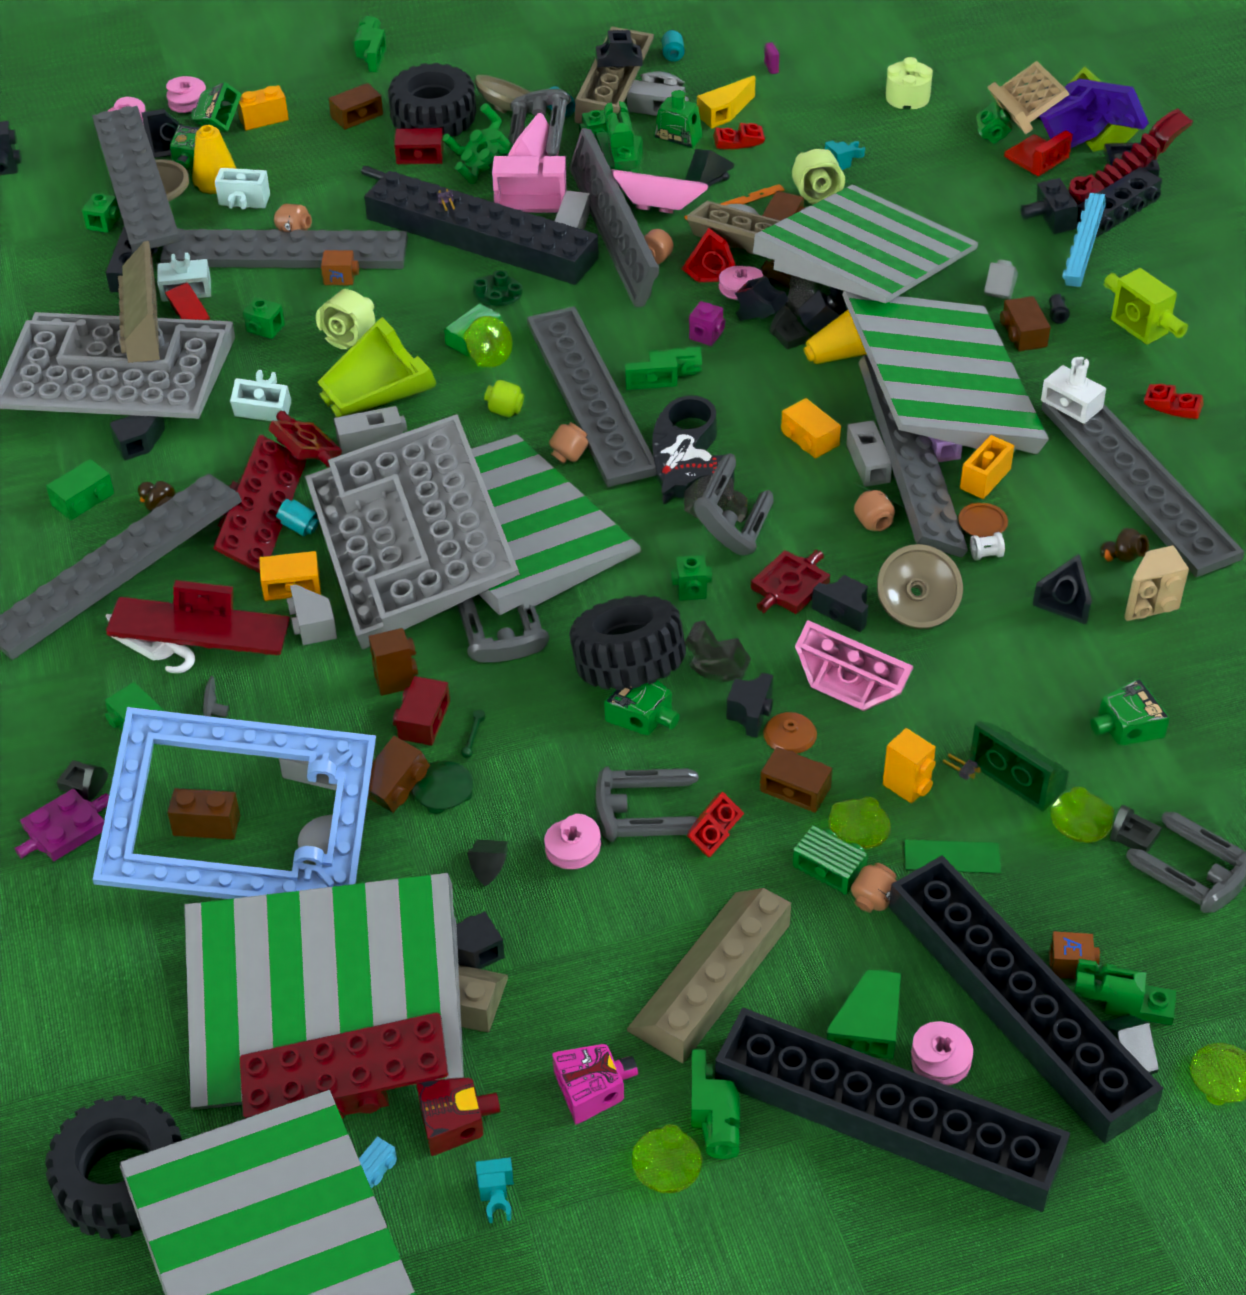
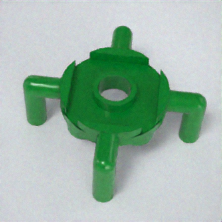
[442,103,513,184]

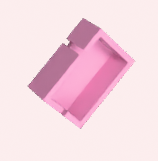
[492,156,567,213]

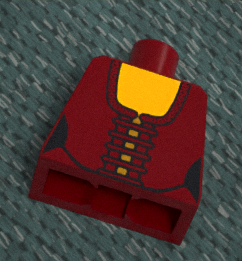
[416,1077,501,1156]

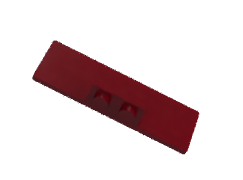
[213,435,307,573]
[106,580,290,655]
[239,1013,449,1119]

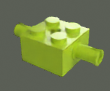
[1103,268,1188,345]

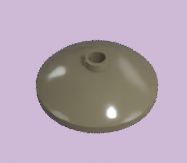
[474,75,530,113]
[155,159,189,202]
[877,544,963,629]

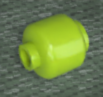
[484,380,525,418]

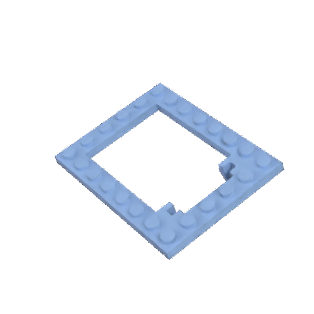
[93,707,376,899]

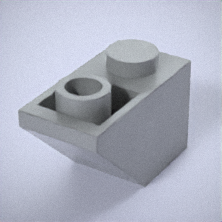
[984,260,1018,300]
[287,584,337,645]

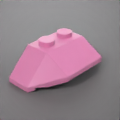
[508,113,559,160]
[611,169,708,213]
[795,620,914,711]

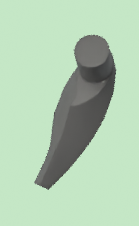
[203,675,229,717]

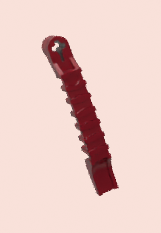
[1068,108,1193,205]

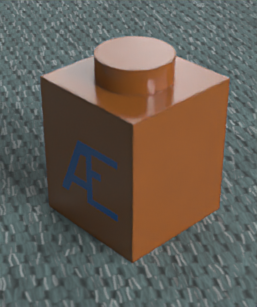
[321,250,359,285]
[1049,931,1100,979]

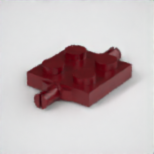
[268,411,342,468]
[751,549,830,614]

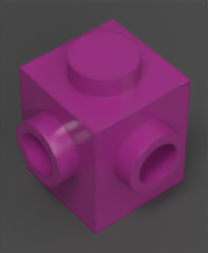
[689,301,726,346]

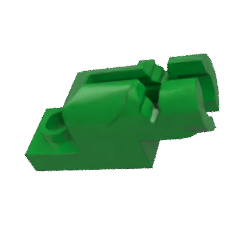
[353,16,387,72]
[604,101,638,170]
[625,346,702,390]
[1074,958,1176,1025]
[691,1049,740,1159]

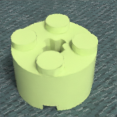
[886,57,933,109]
[792,149,845,205]
[316,289,375,349]

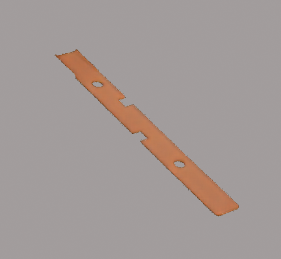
[684,184,785,220]

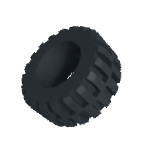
[388,63,476,137]
[569,595,687,690]
[45,1095,182,1239]

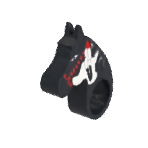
[652,395,735,504]

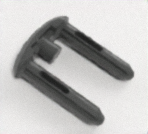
[505,89,571,156]
[693,453,774,555]
[457,597,549,662]
[595,766,699,842]
[1126,811,1246,913]

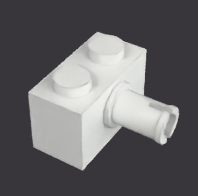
[1041,357,1106,424]

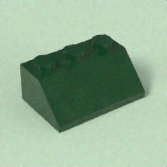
[969,721,1069,812]

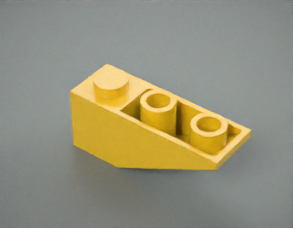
[697,75,756,129]

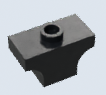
[595,30,643,68]
[735,276,789,321]
[812,575,868,632]
[726,673,773,738]

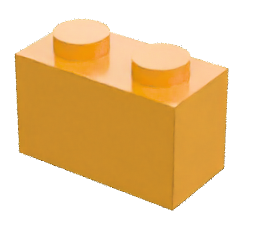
[237,85,289,131]
[781,398,841,459]
[960,435,1015,499]
[259,551,321,601]
[882,728,936,804]

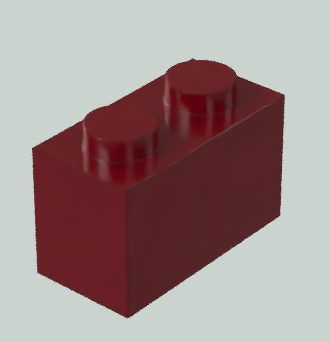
[394,128,444,164]
[393,676,450,746]

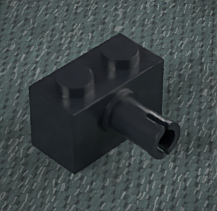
[0,121,22,175]
[1020,178,1078,234]

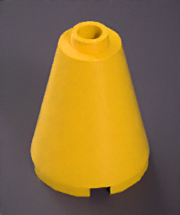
[192,125,237,194]
[804,310,867,364]

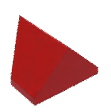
[682,228,736,282]

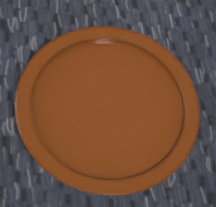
[958,503,1008,538]
[763,712,817,754]

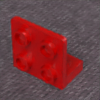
[1004,130,1073,176]

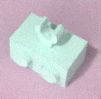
[215,168,270,209]
[157,253,211,301]
[230,370,291,421]

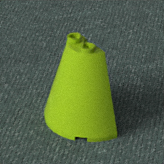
[318,317,436,417]

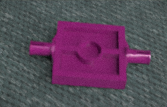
[14,788,109,861]

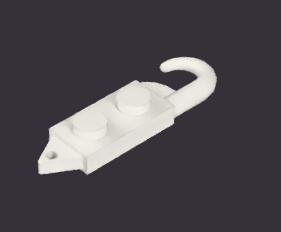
[106,614,195,674]

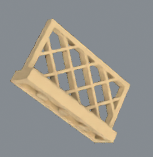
[987,61,1069,134]

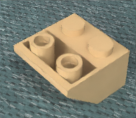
[1124,545,1189,621]

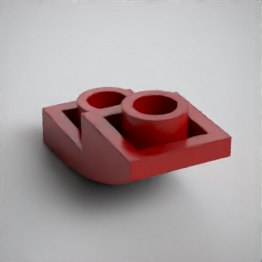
[713,123,765,149]
[165,282,210,320]
[1144,384,1203,419]
[686,792,744,857]

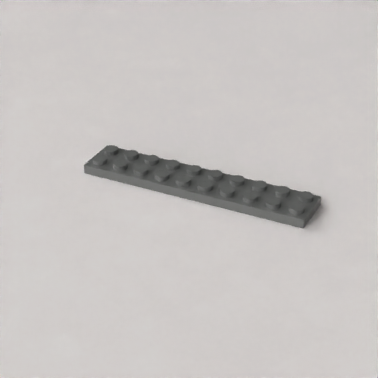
[92,106,181,253]
[569,128,659,308]
[160,229,408,269]
[527,306,657,487]
[859,355,968,558]
[1041,402,1245,577]
[0,473,242,660]

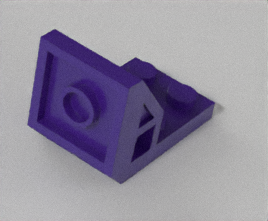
[1040,79,1149,148]

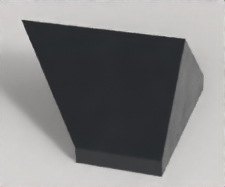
[141,109,182,158]
[1032,554,1092,625]

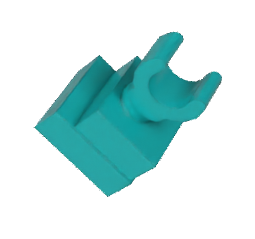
[824,140,865,170]
[476,1157,514,1223]

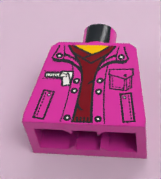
[552,1044,638,1125]

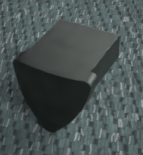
[770,306,809,350]
[57,760,108,801]
[1110,805,1161,852]
[467,839,508,886]

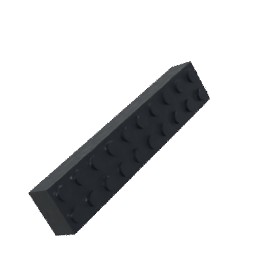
[364,171,599,285]
[889,855,1164,1144]
[715,1007,1070,1212]

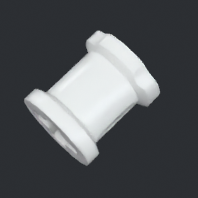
[970,532,1005,561]

